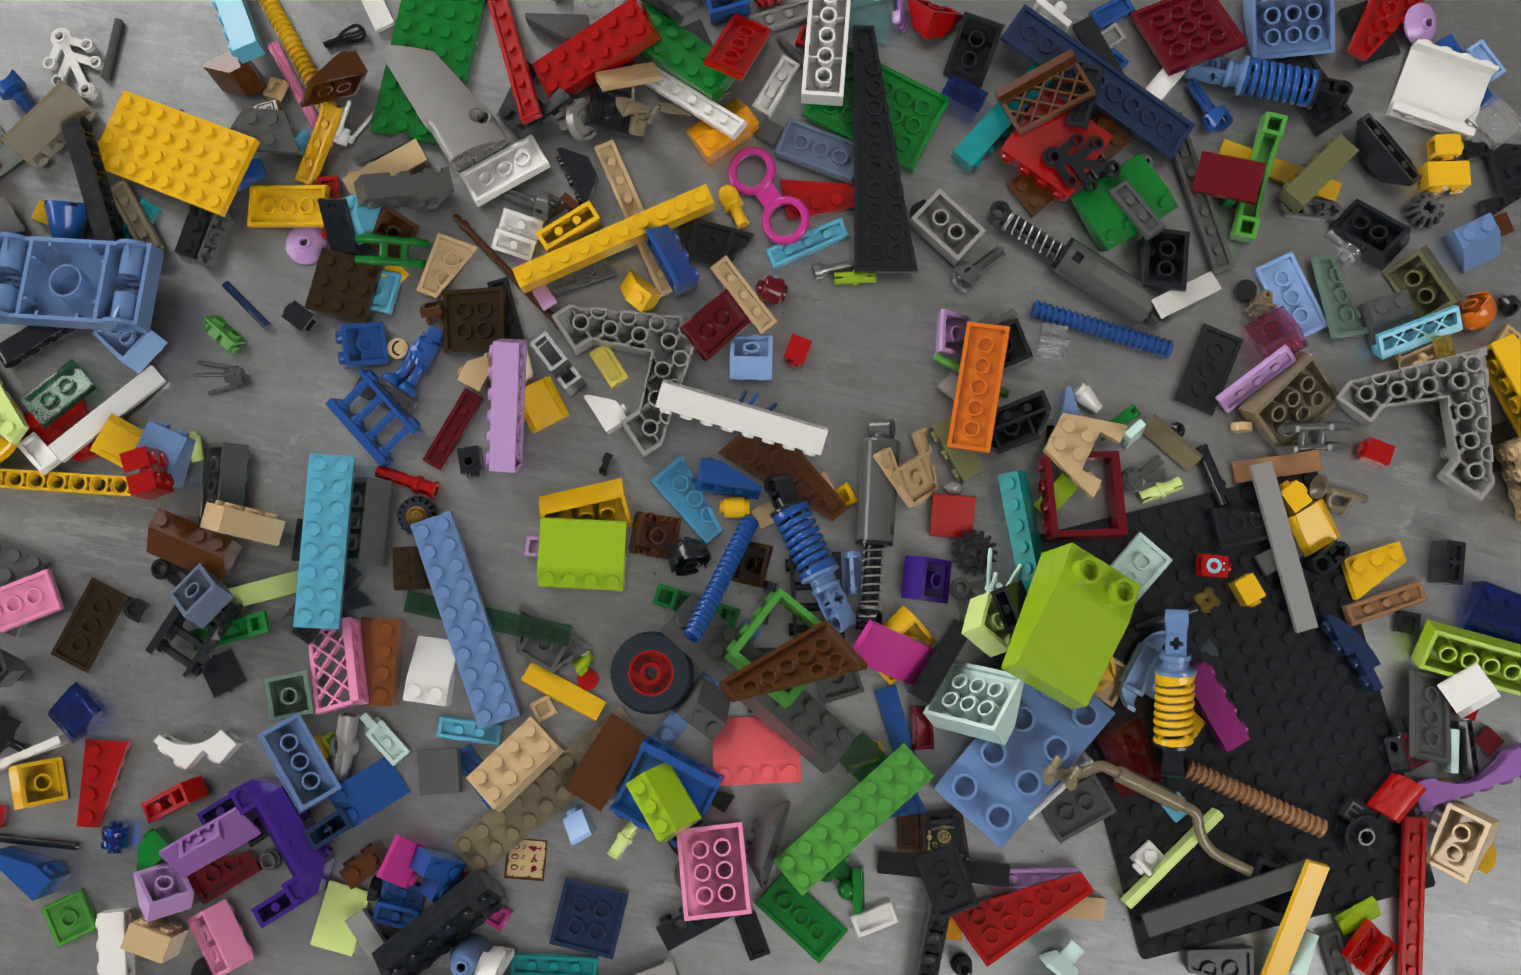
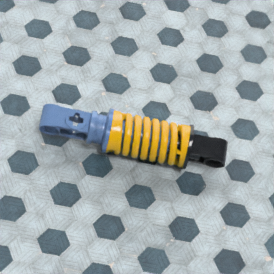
[1151,609,1197,779]

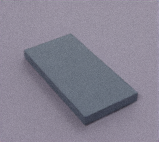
[774,118,854,184]

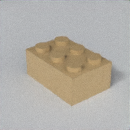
[200,500,286,546]

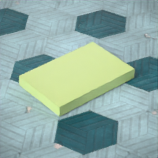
[310,879,369,957]

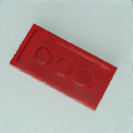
[703,13,772,81]

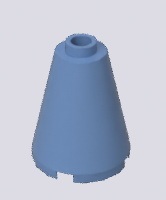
[450,933,492,975]

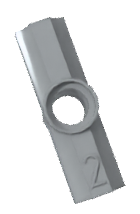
[330,712,359,781]

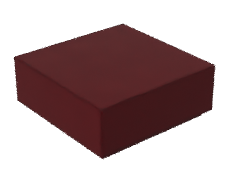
[1474,726,1505,757]

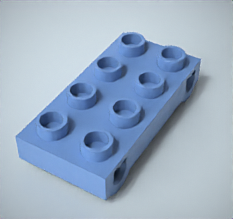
[0,232,164,333]
[932,682,1115,848]

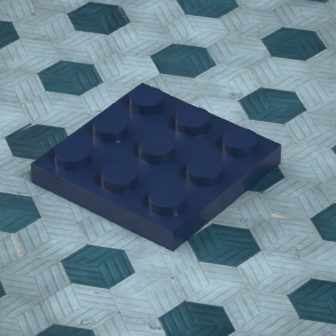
[549,877,629,960]

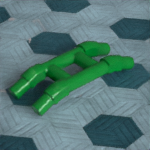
[355,234,429,268]

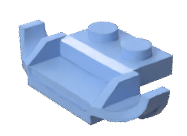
[1119,631,1165,713]

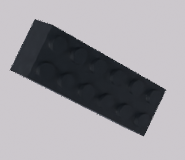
[371,869,509,975]

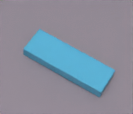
[436,715,504,746]

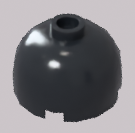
[668,537,712,576]

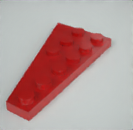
[1346,0,1424,62]
[951,871,1095,967]

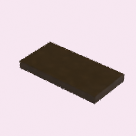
[51,578,132,673]

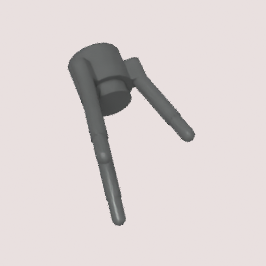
[194,361,245,395]

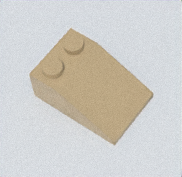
[1426,800,1501,884]

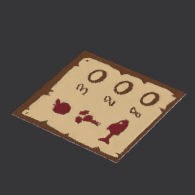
[504,839,547,881]

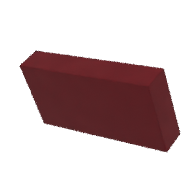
[910,705,934,750]

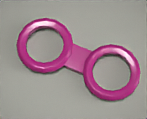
[728,147,810,245]

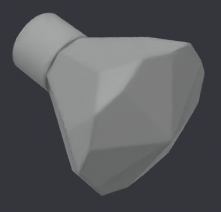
[943,482,964,495]

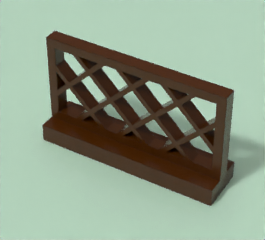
[995,49,1096,137]

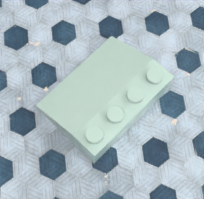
[923,660,1024,745]

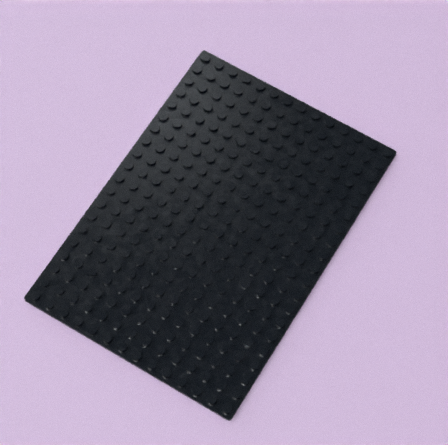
[1039,472,1435,959]

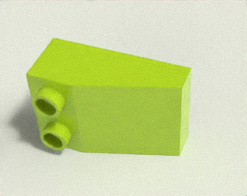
[1001,543,1141,709]

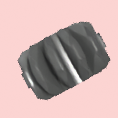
[1406,192,1445,228]

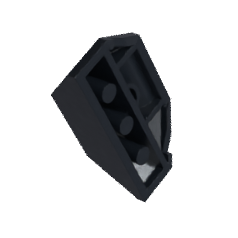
[1355,113,1422,186]
[991,389,1052,455]

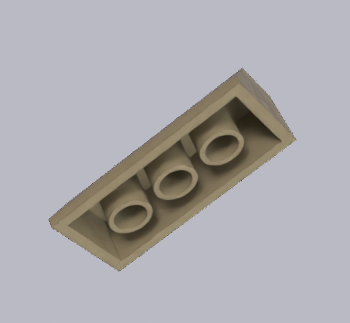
[1,81,98,169]

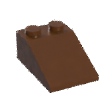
[299,50,368,108]

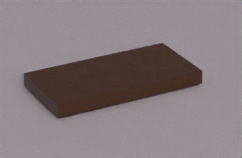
[565,713,647,812]

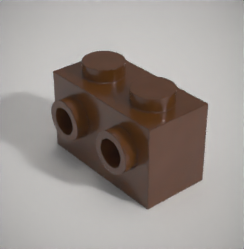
[339,841,388,890]

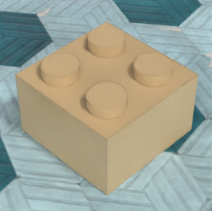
[120,917,189,964]

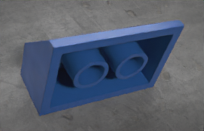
[645,225,700,297]

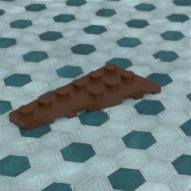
[718,432,849,522]

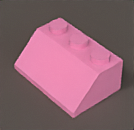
[187,899,254,975]

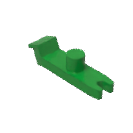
[1101,404,1141,441]

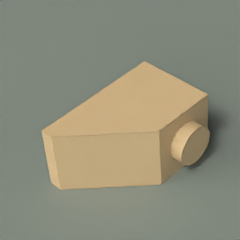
[457,356,490,394]

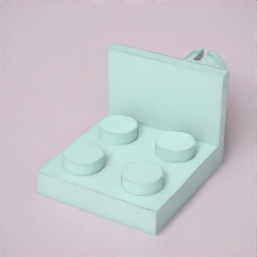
[1039,940,1085,975]

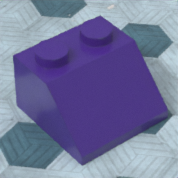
[901,555,952,604]

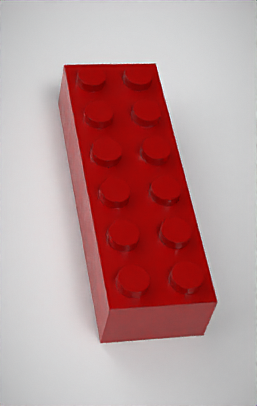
[531,0,661,99]

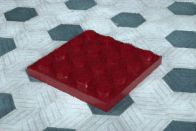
[1130,0,1247,76]

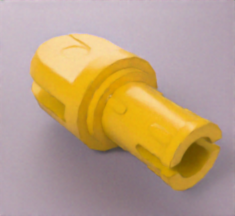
[718,185,750,229]

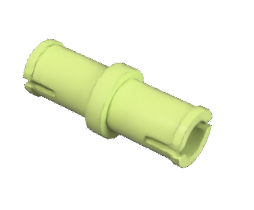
[1138,477,1183,504]
[607,820,639,860]

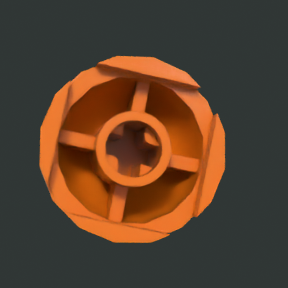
[1450,291,1497,331]

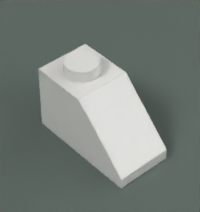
[584,395,630,435]

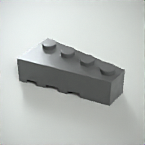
[354,167,454,210]

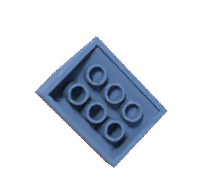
[1243,0,1335,60]

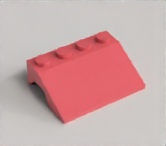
[712,716,802,786]

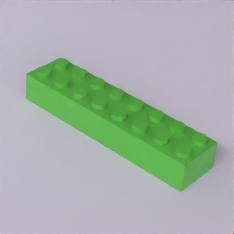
[773,743,934,896]

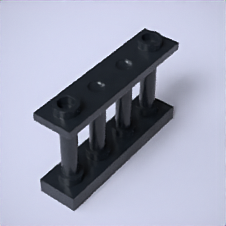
[785,551,845,638]
[145,601,243,678]

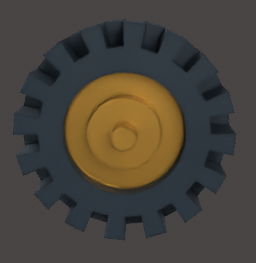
[397,496,437,534]

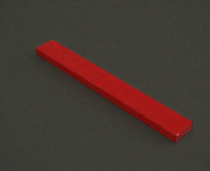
[487,0,543,125]
[1397,815,1427,975]

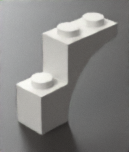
[154,728,244,770]

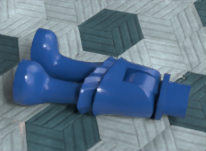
[381,325,444,398]

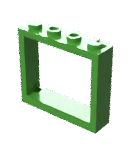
[724,588,821,708]

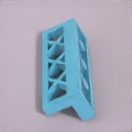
[1371,305,1463,360]

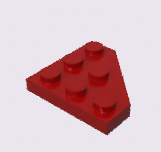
[24,395,100,462]

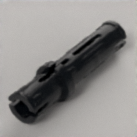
[1195,444,1232,508]

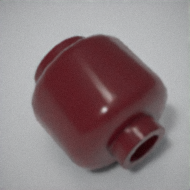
[755,275,788,305]

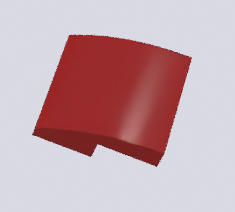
[1366,772,1427,823]
[1340,918,1398,975]

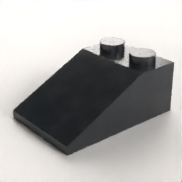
[943,11,1005,87]
[1329,199,1411,271]
[1140,229,1190,292]
[958,318,1033,371]

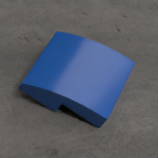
[373,880,426,929]

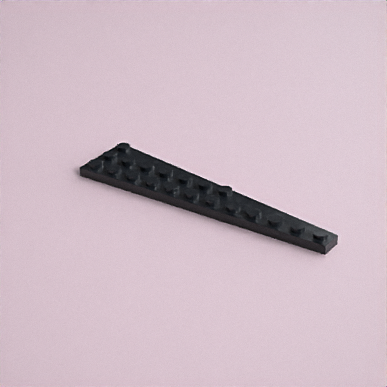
[853,26,918,274]

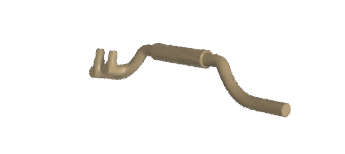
[1041,755,1254,877]

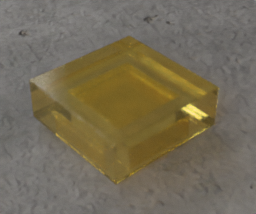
[1431,334,1455,358]

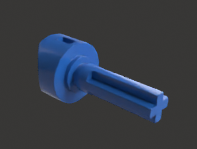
[0,69,35,114]
[1186,78,1233,133]

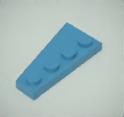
[650,454,723,545]

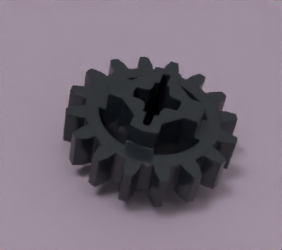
[950,529,998,576]

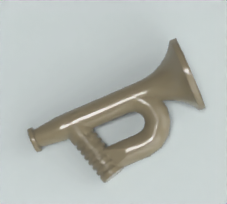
[1309,474,1368,517]

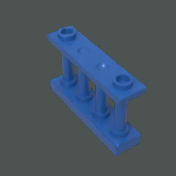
[325,369,424,466]

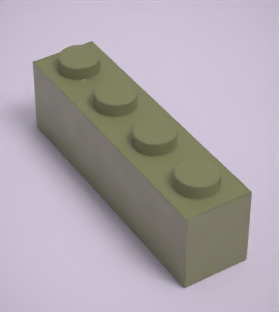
[1278,134,1359,214]

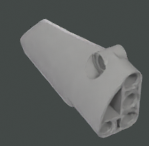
[383,45,509,173]

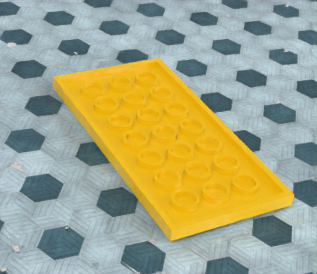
[98,90,260,217]

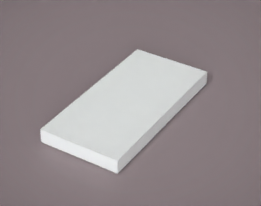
[459,134,551,207]

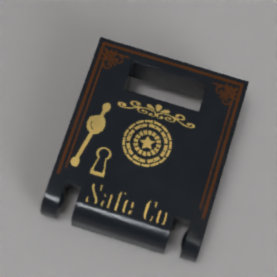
[919,810,970,863]

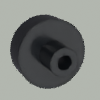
[1497,295,1521,317]

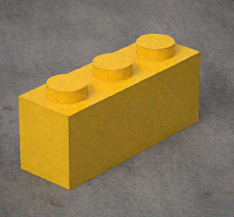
[535,201,603,253]

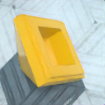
[834,482,858,507]

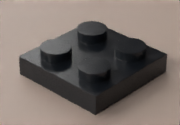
[586,83,631,137]

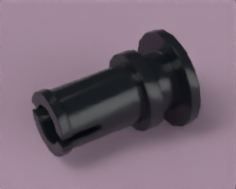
[950,952,972,975]

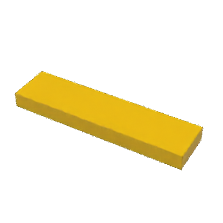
[295,101,344,185]
[521,662,607,722]

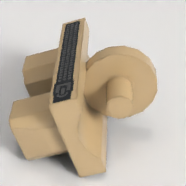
[1395,340,1437,369]

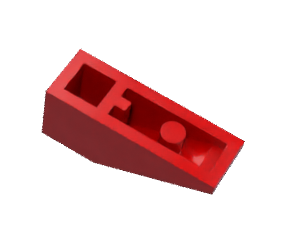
[141,775,209,823]

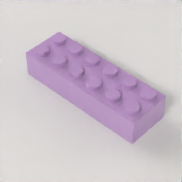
[486,338,527,473]

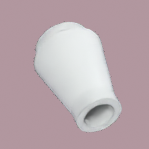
[1073,383,1103,414]

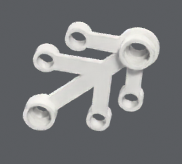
[43,28,104,101]

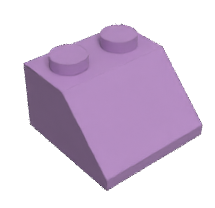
[134,862,194,922]

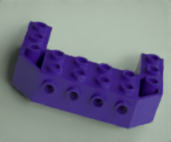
[196,776,335,928]

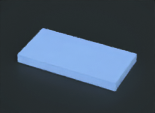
[1253,251,1328,344]

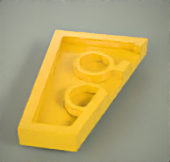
[1340,541,1407,600]

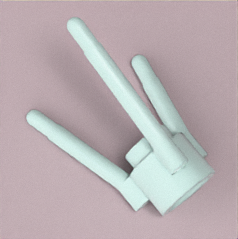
[984,547,1022,593]

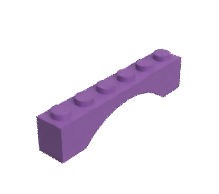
[1412,743,1521,812]

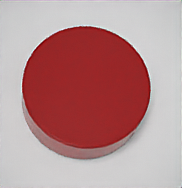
[577,669,599,690]

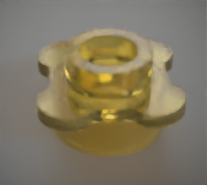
[1194,587,1220,613]

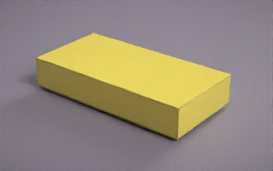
[589,346,629,389]

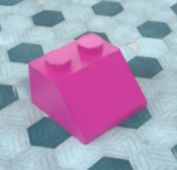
[376,834,426,890]

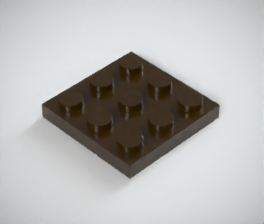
[305,248,384,323]
[442,286,507,354]

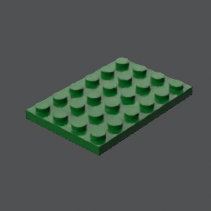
[802,46,951,172]

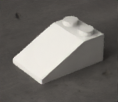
[403,635,457,706]

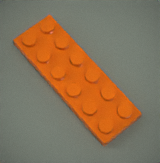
[947,321,1010,454]

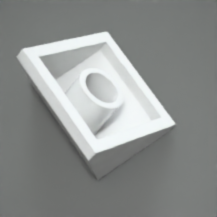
[1437,662,1501,719]

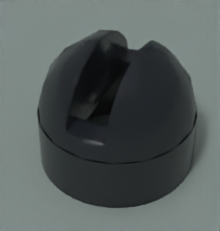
[1169,422,1185,437]

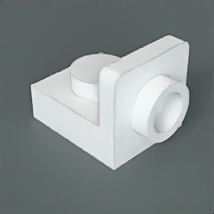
[1129,840,1165,877]

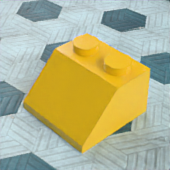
[8,756,69,810]

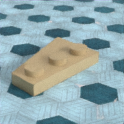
[416,232,478,299]

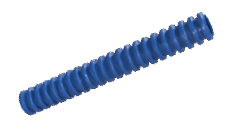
[1031,300,1173,358]
[683,515,759,643]

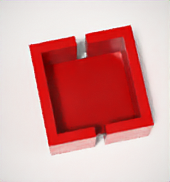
[119,446,175,500]

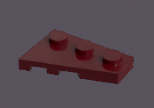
[188,850,263,905]

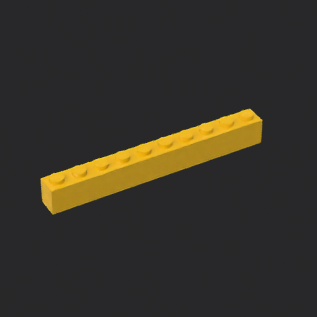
[512,184,716,294]

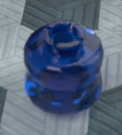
[100,821,130,854]

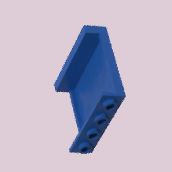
[609,736,725,849]

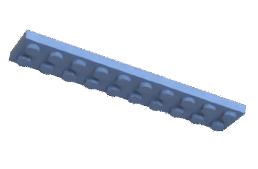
[410,511,521,729]

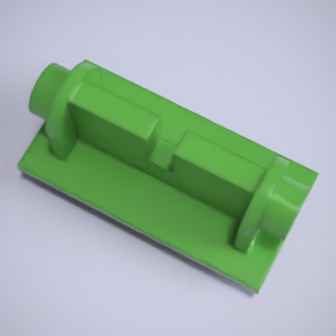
[203,315,248,354]

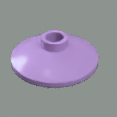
[1404,3,1437,44]
[286,228,328,265]

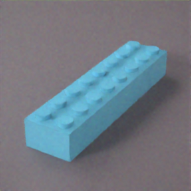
[293,453,356,630]

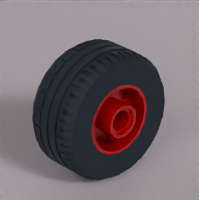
[610,631,694,715]

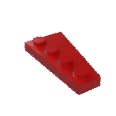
[780,179,854,221]
[76,738,132,828]

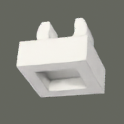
[1419,806,1444,833]

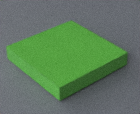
[41,888,97,948]

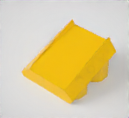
[524,376,570,434]
[90,413,144,468]
[1288,498,1341,557]

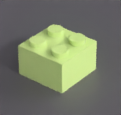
[961,592,1014,657]

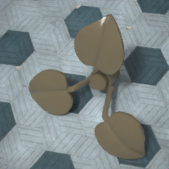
[615,85,693,136]

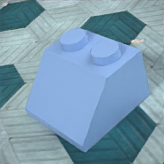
[730,335,773,381]

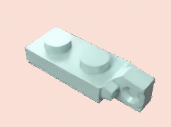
[359,712,411,766]

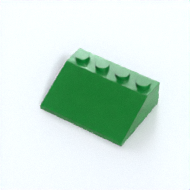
[1070,153,1178,252]

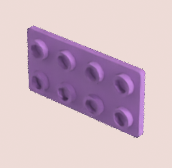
[159,807,261,878]

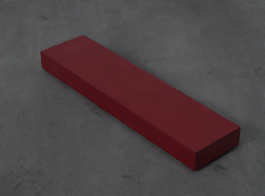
[423,388,484,471]

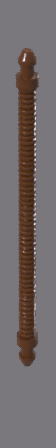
[453,214,559,330]

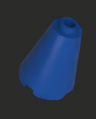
[44,200,88,239]

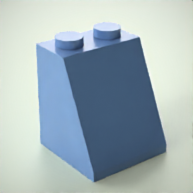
[135,420,196,489]

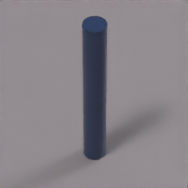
[222,281,271,330]

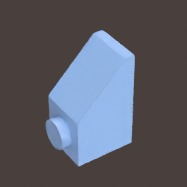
[563,806,597,846]

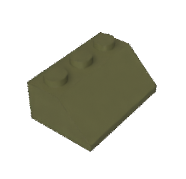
[1383,245,1463,319]

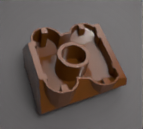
[628,511,681,559]

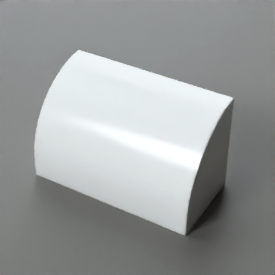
[1145,68,1186,101]

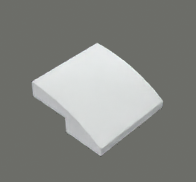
[491,208,545,261]

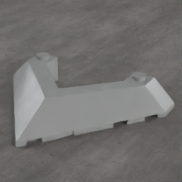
[551,305,695,457]
[1335,347,1495,501]

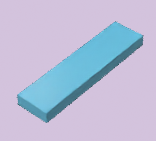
[765,217,850,270]

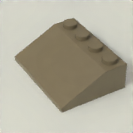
[1238,350,1339,455]

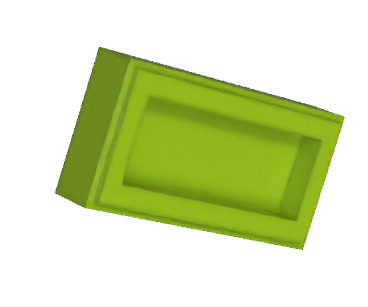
[1334,896,1381,936]

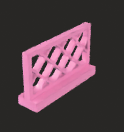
[308,617,369,715]

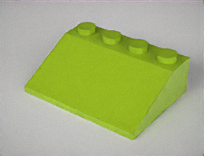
[537,517,627,591]

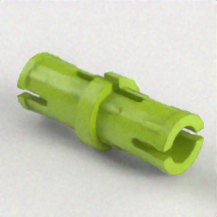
[834,269,877,286]

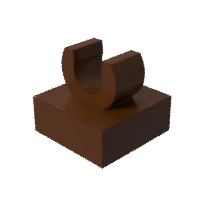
[557,192,580,213]
[419,300,443,325]

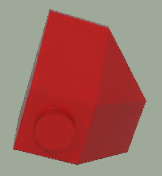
[907,0,963,40]

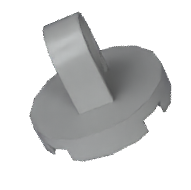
[557,98,596,141]

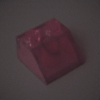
[1244,306,1308,360]

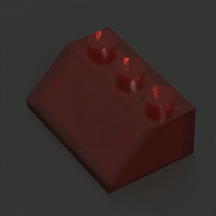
[1096,717,1163,797]

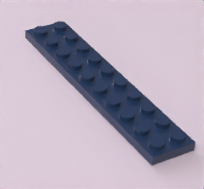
[1000,4,1195,160]

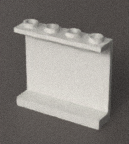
[1385,39,1500,141]

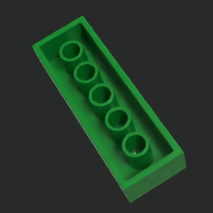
[638,0,736,103]

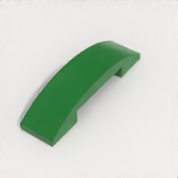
[652,583,740,628]
[190,610,270,651]

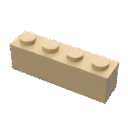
[342,138,432,195]

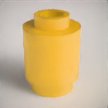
[720,497,750,518]

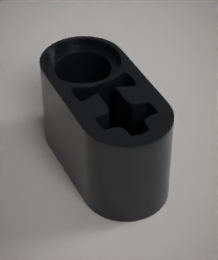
[1306,541,1350,575]

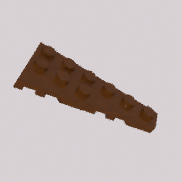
[719,619,868,703]

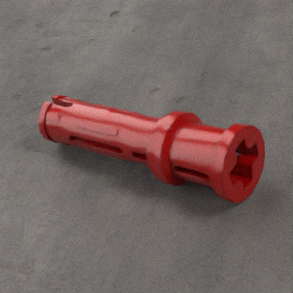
[375,465,440,500]

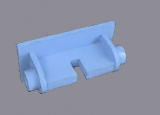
[841,551,863,595]

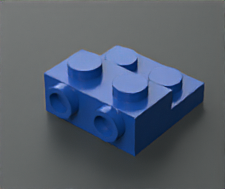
[335,322,389,370]

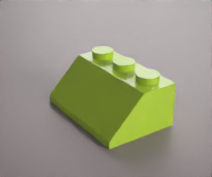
[626,763,702,843]

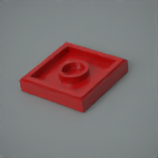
[929,493,976,538]

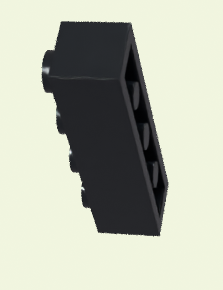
[1452,720,1479,776]

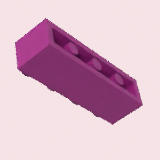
[1192,662,1250,752]

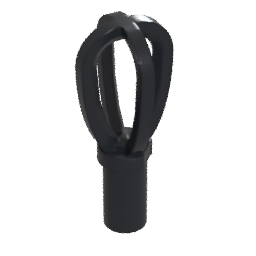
[322,23,366,48]

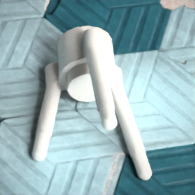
[333,100,375,147]

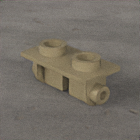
[1242,289,1277,318]

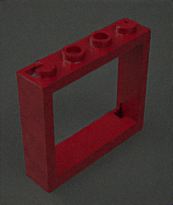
[1036,451,1128,541]

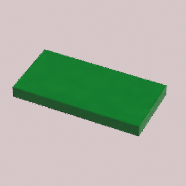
[754,872,848,963]

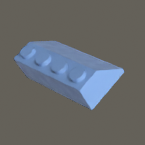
[256,712,342,814]

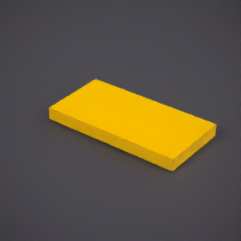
[247,185,330,228]

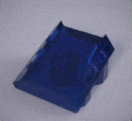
[48,682,105,743]

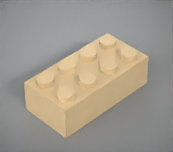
[466,716,565,812]

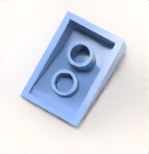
[92,327,168,374]

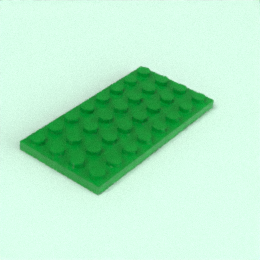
[370,0,487,146]

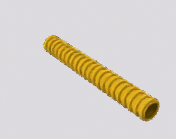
[258,0,337,111]

